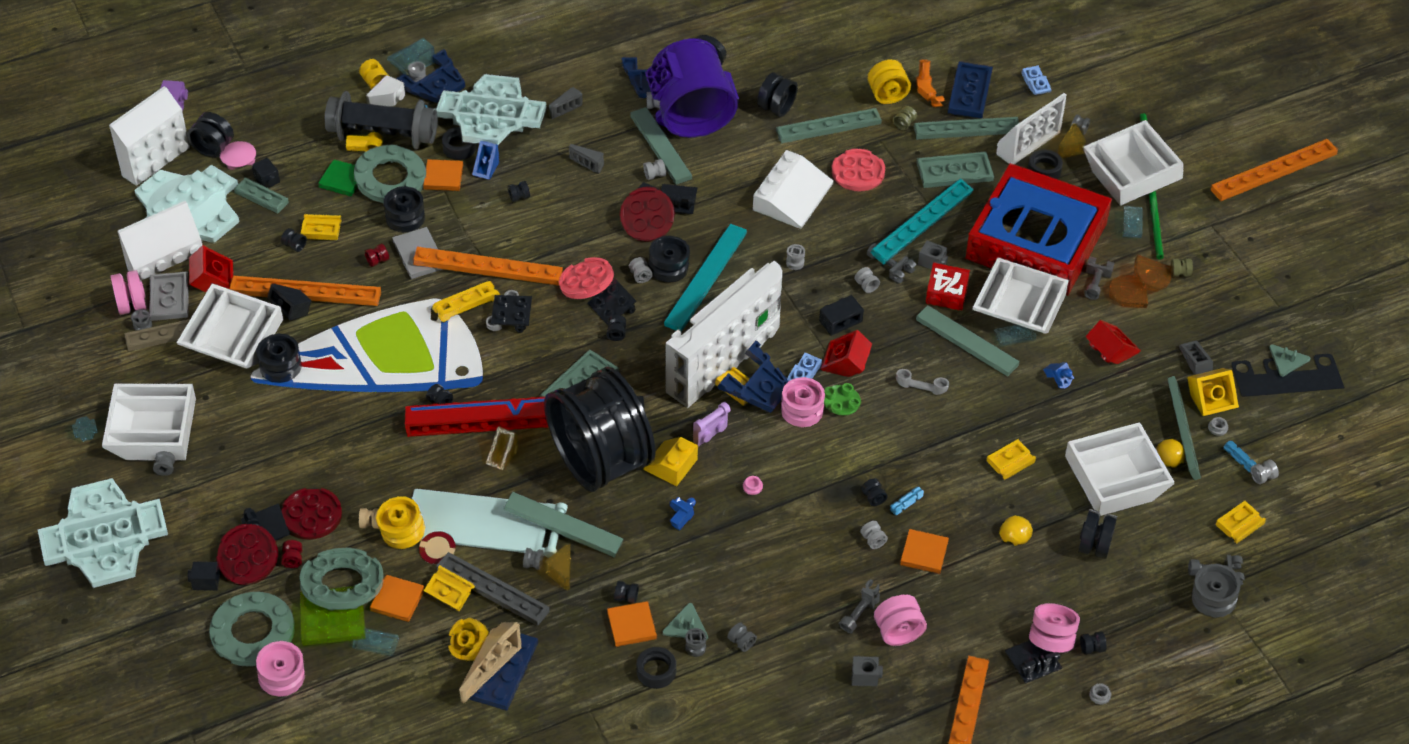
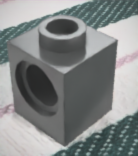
[918,241,948,270]
[852,656,883,686]

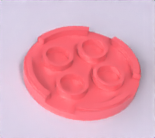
[832,149,885,191]
[559,257,614,299]

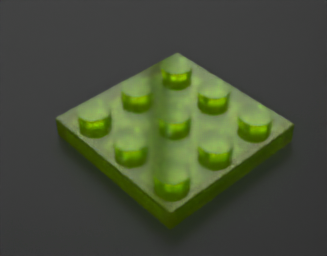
[300,586,366,646]

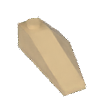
[459,622,521,703]

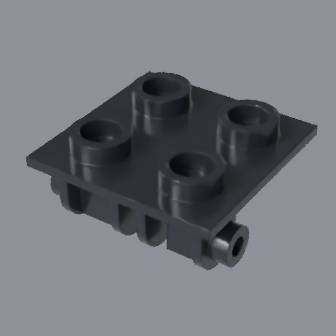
[661,184,698,215]
[588,278,637,325]
[491,295,532,333]
[241,503,290,541]
[1005,640,1062,684]

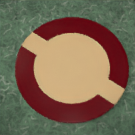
[419,531,456,564]

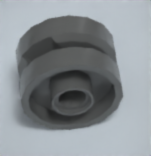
[1192,564,1241,618]

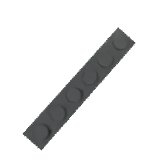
[436,552,550,626]

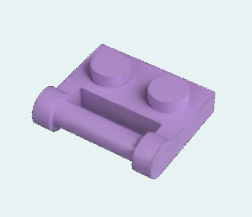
[693,402,731,447]

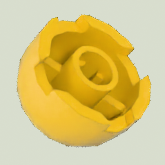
[448,618,489,661]

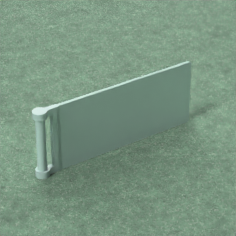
[412,489,567,558]

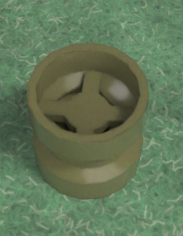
[893,106,917,130]
[1170,258,1193,277]

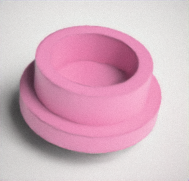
[743,476,763,495]

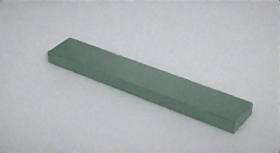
[631,107,692,185]
[776,108,881,143]
[914,117,1019,140]
[916,306,1019,377]
[1167,376,1201,480]
[504,492,623,558]

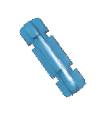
[1224,441,1257,472]
[890,487,924,515]

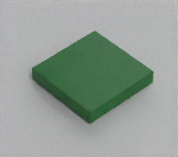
[318,159,358,197]

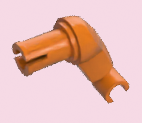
[916,60,944,107]

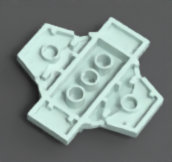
[436,74,546,145]
[135,165,239,243]
[38,478,168,588]

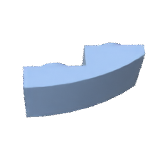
[1021,65,1051,95]
[787,353,822,381]

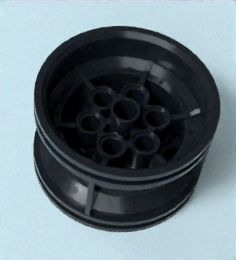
[544,366,656,492]

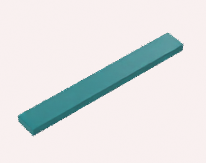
[870,178,974,265]
[664,224,747,332]

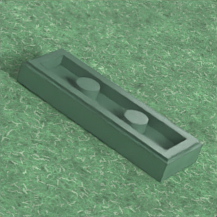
[234,178,289,214]

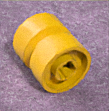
[359,59,389,90]

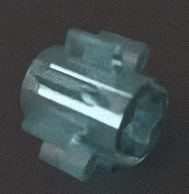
[72,416,98,441]

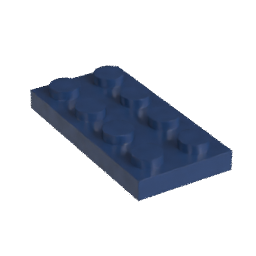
[948,62,993,119]
[469,633,538,711]

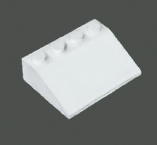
[997,93,1067,164]
[753,150,833,229]
[118,201,202,281]

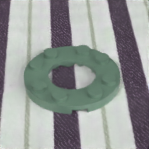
[354,145,426,203]
[300,548,384,610]
[209,591,295,666]

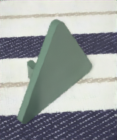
[1269,344,1311,376]
[663,603,708,640]

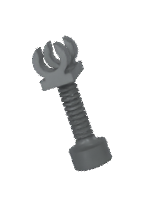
[867,243,916,284]
[1085,257,1115,300]
[1188,555,1245,585]
[839,580,880,633]

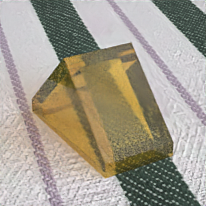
[1058,123,1086,158]
[486,426,518,471]
[545,545,571,590]

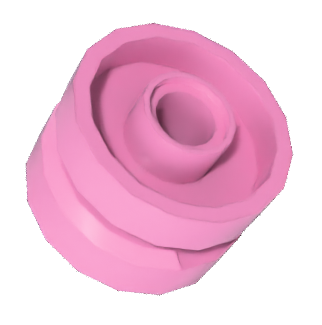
[111,270,146,315]
[781,377,825,427]
[874,595,927,646]
[1029,603,1080,652]
[256,641,305,697]

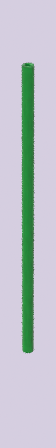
[1140,113,1164,260]

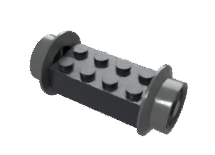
[325,91,437,149]

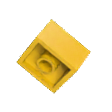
[1187,368,1239,416]
[643,437,698,486]

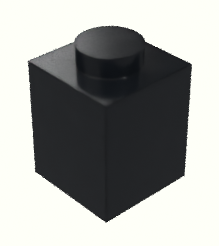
[252,158,280,188]
[188,562,221,591]

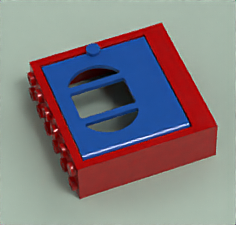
[965,163,1112,296]

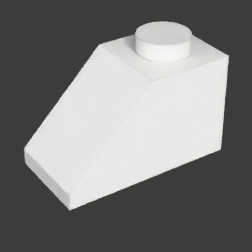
[366,75,405,106]

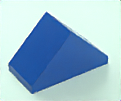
[472,140,499,179]

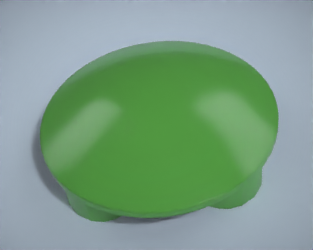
[824,383,861,415]

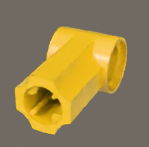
[346,132,383,152]

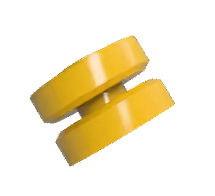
[867,59,911,104]
[376,497,426,549]

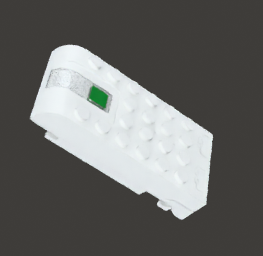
[666,261,782,408]

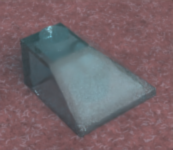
[387,38,435,77]

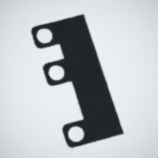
[1231,354,1345,397]

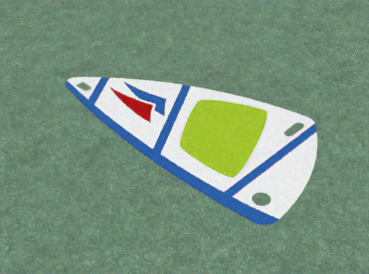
[251,298,483,392]

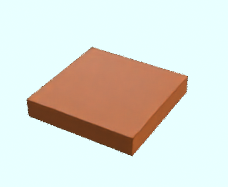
[423,160,463,191]
[900,529,949,574]
[370,575,425,622]
[607,601,657,647]

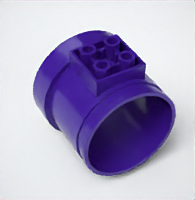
[645,39,739,137]

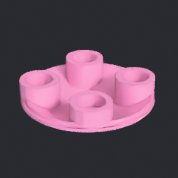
[220,141,256,170]

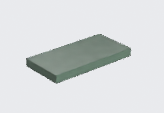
[917,152,994,188]
[540,350,619,397]

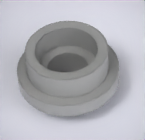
[1208,417,1228,436]
[1089,684,1111,704]

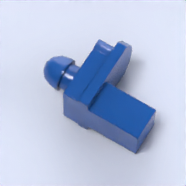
[1043,362,1074,388]
[669,497,696,531]

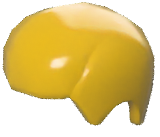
[1156,439,1186,468]
[999,516,1033,546]

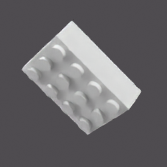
[109,86,190,186]
[1084,120,1183,206]
[973,258,1069,333]
[177,284,283,369]
[102,384,196,460]
[1065,422,1174,516]

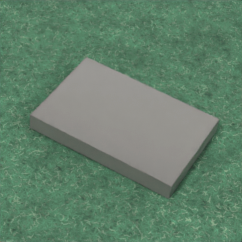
[392,227,443,279]
[149,271,189,321]

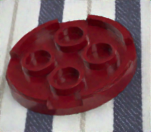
[620,187,675,242]
[282,488,342,540]
[216,524,278,585]

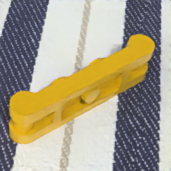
[432,281,500,322]

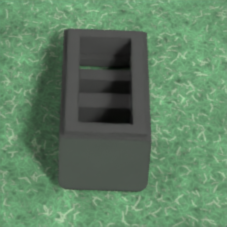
[549,87,583,119]
[569,144,604,174]
[1179,340,1213,375]

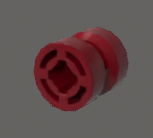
[364,243,389,267]
[281,540,303,568]

